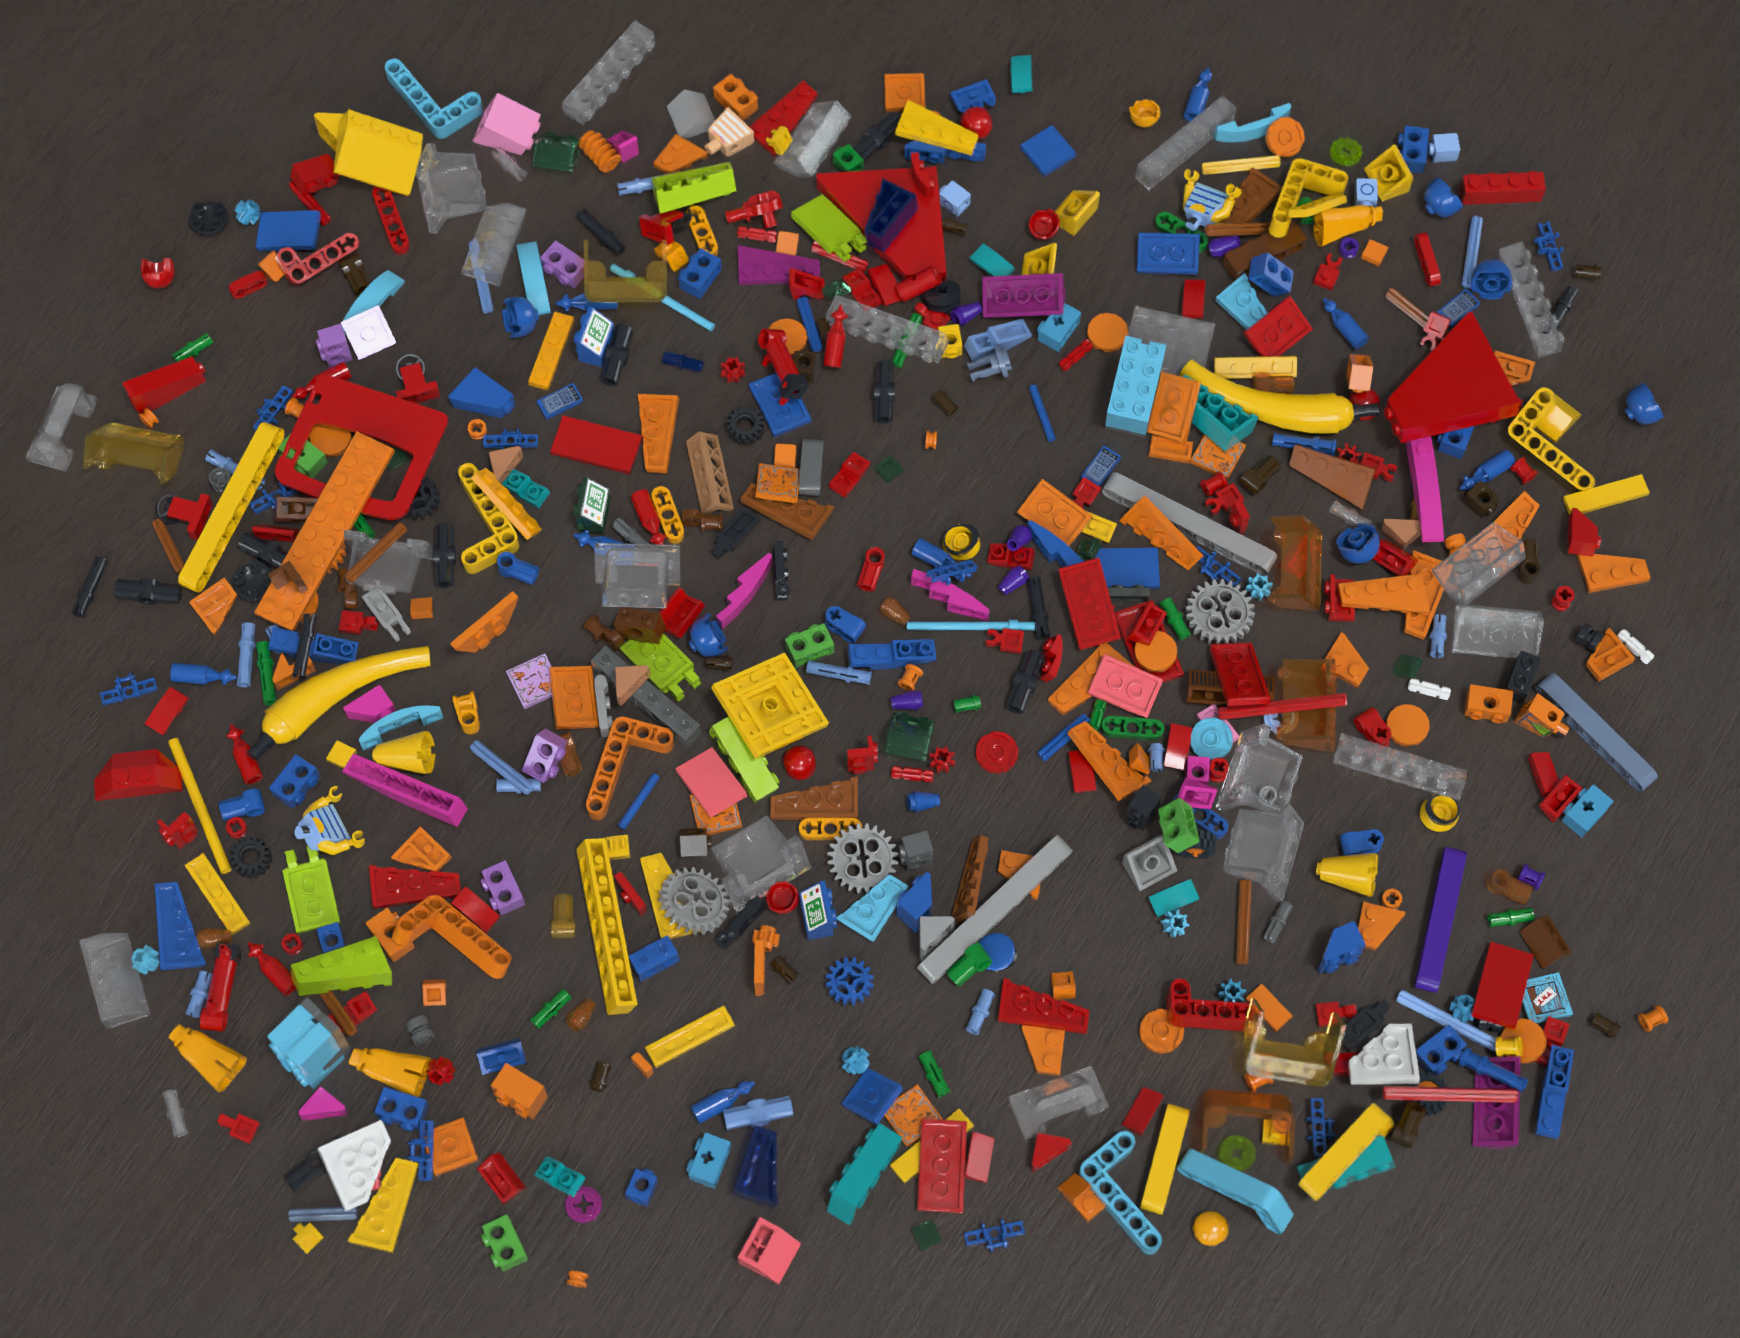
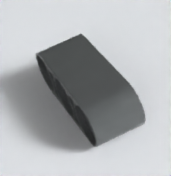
[799,439,824,496]

